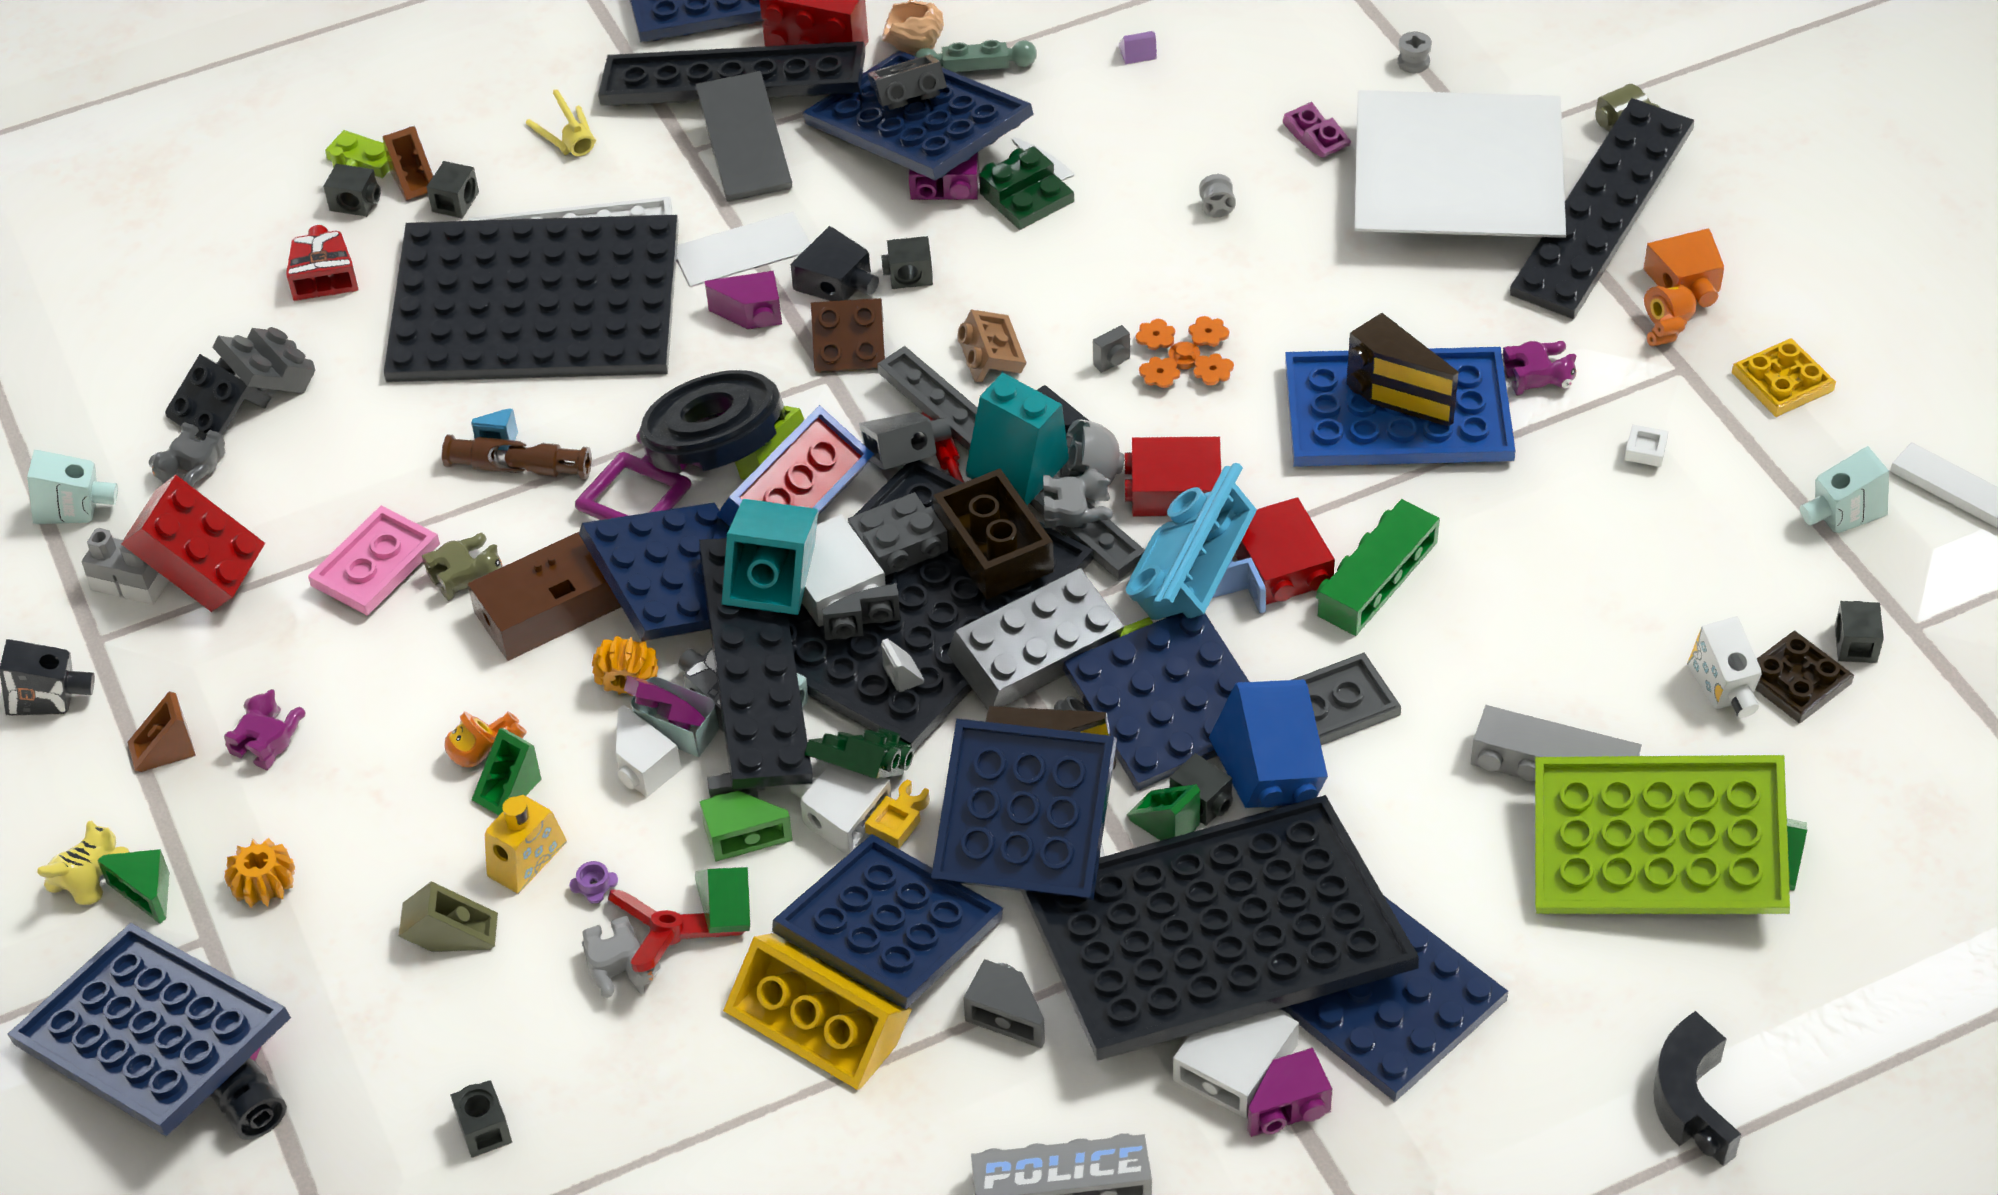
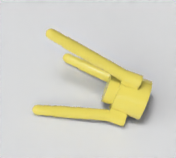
[526,89,596,156]

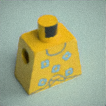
[484,795,567,894]

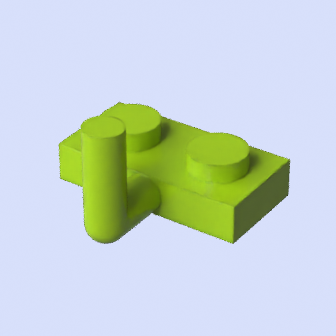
[325,130,390,178]

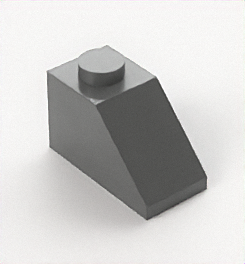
[963,959,1045,1048]

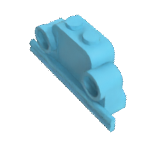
[1126,463,1257,620]

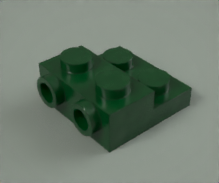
[979,146,1074,230]
[804,728,914,779]

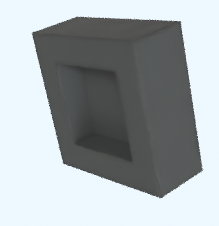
[1093,325,1130,373]

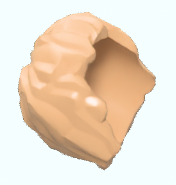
[882,0,944,56]

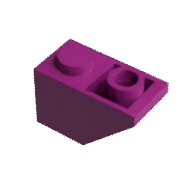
[909,152,979,200]
[1248,1047,1333,1137]

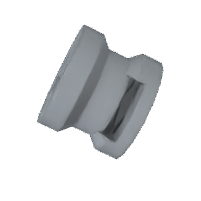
[1397,31,1432,73]
[1199,174,1236,218]

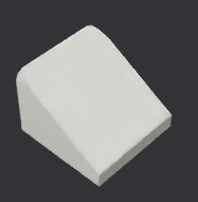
[881,639,924,692]

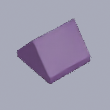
[1118,31,1157,64]

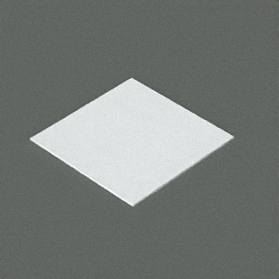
[1355,90,1566,238]

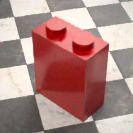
[1124,436,1221,517]
[1235,497,1335,605]

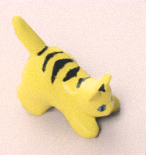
[37,821,129,905]

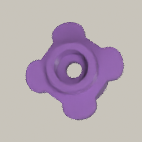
[569,861,618,903]

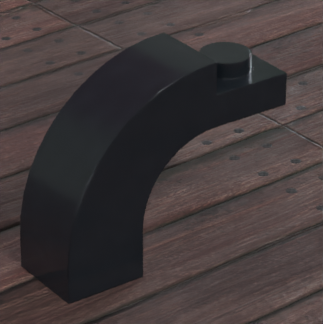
[1653,1011,1741,1166]

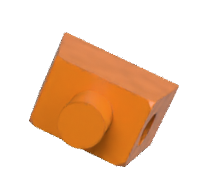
[1643,228,1724,307]

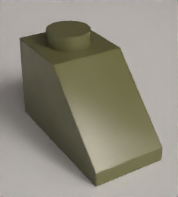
[399,881,498,952]

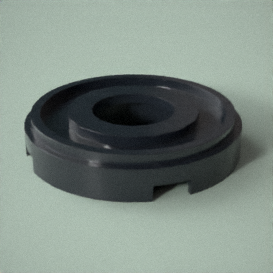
[639,370,786,473]

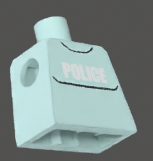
[1800,446,1889,533]
[27,450,118,524]

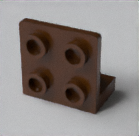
[811,298,885,373]

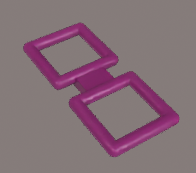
[575,412,725,520]

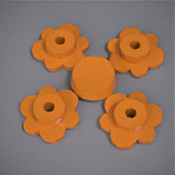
[1135,316,1234,388]

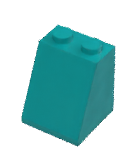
[965,372,1069,505]
[722,499,818,615]

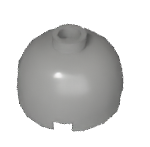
[1060,419,1124,486]

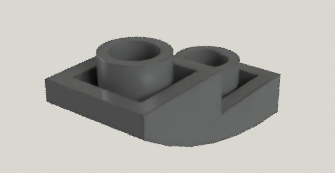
[822,584,900,640]

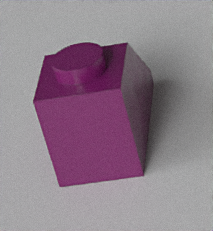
[704,271,782,330]

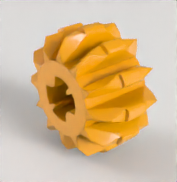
[592,636,658,696]
[224,838,295,907]

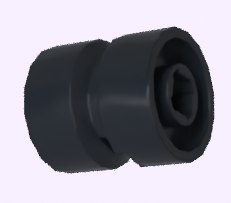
[210,1058,287,1139]

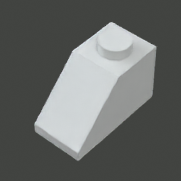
[615,705,681,797]

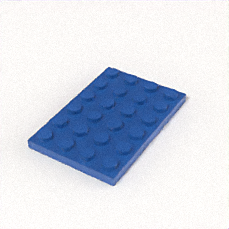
[1285,347,1516,467]

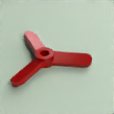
[608,889,745,972]

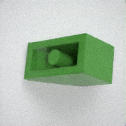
[699,791,793,862]

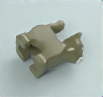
[422,532,503,601]

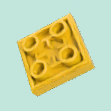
[1732,338,1836,417]

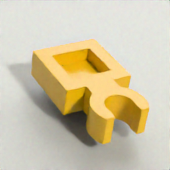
[864,779,930,849]

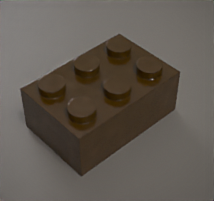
[933,468,1054,600]

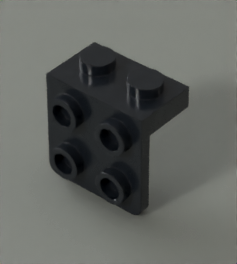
[165,354,272,440]

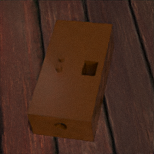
[467,532,621,661]

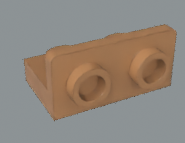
[957,309,1027,383]

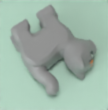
[1043,469,1113,528]
[582,916,661,998]

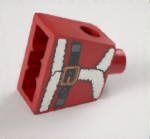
[286,225,359,301]

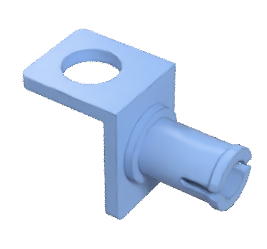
[1212,558,1266,613]

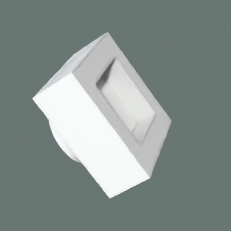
[1624,424,1669,467]

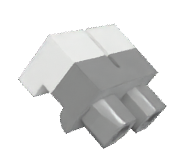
[81,528,169,605]

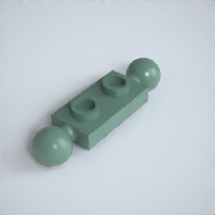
[915,40,1037,72]

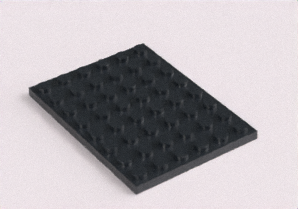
[384,214,679,382]
[787,460,1093,751]
[1021,795,1419,1061]

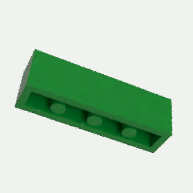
[1316,499,1440,636]

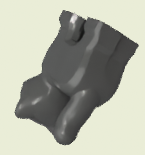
[149,422,226,487]

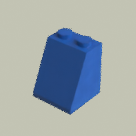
[1209,679,1328,808]

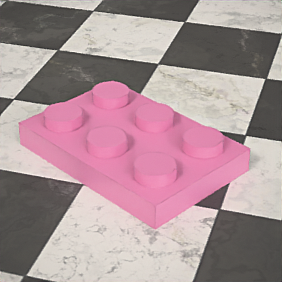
[308,505,440,616]

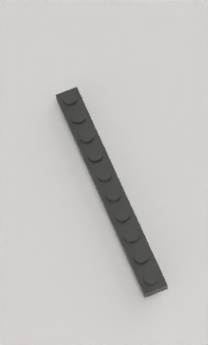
[877,346,1145,580]

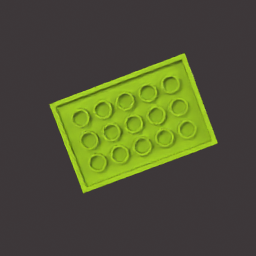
[1535,755,1790,914]

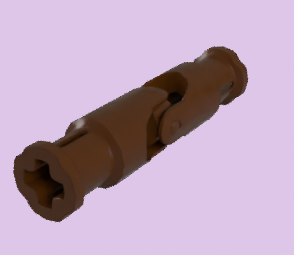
[442,434,592,480]

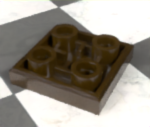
[1755,630,1854,724]

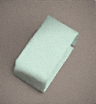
[631,677,719,757]

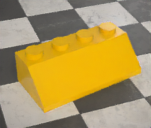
[723,933,912,1090]

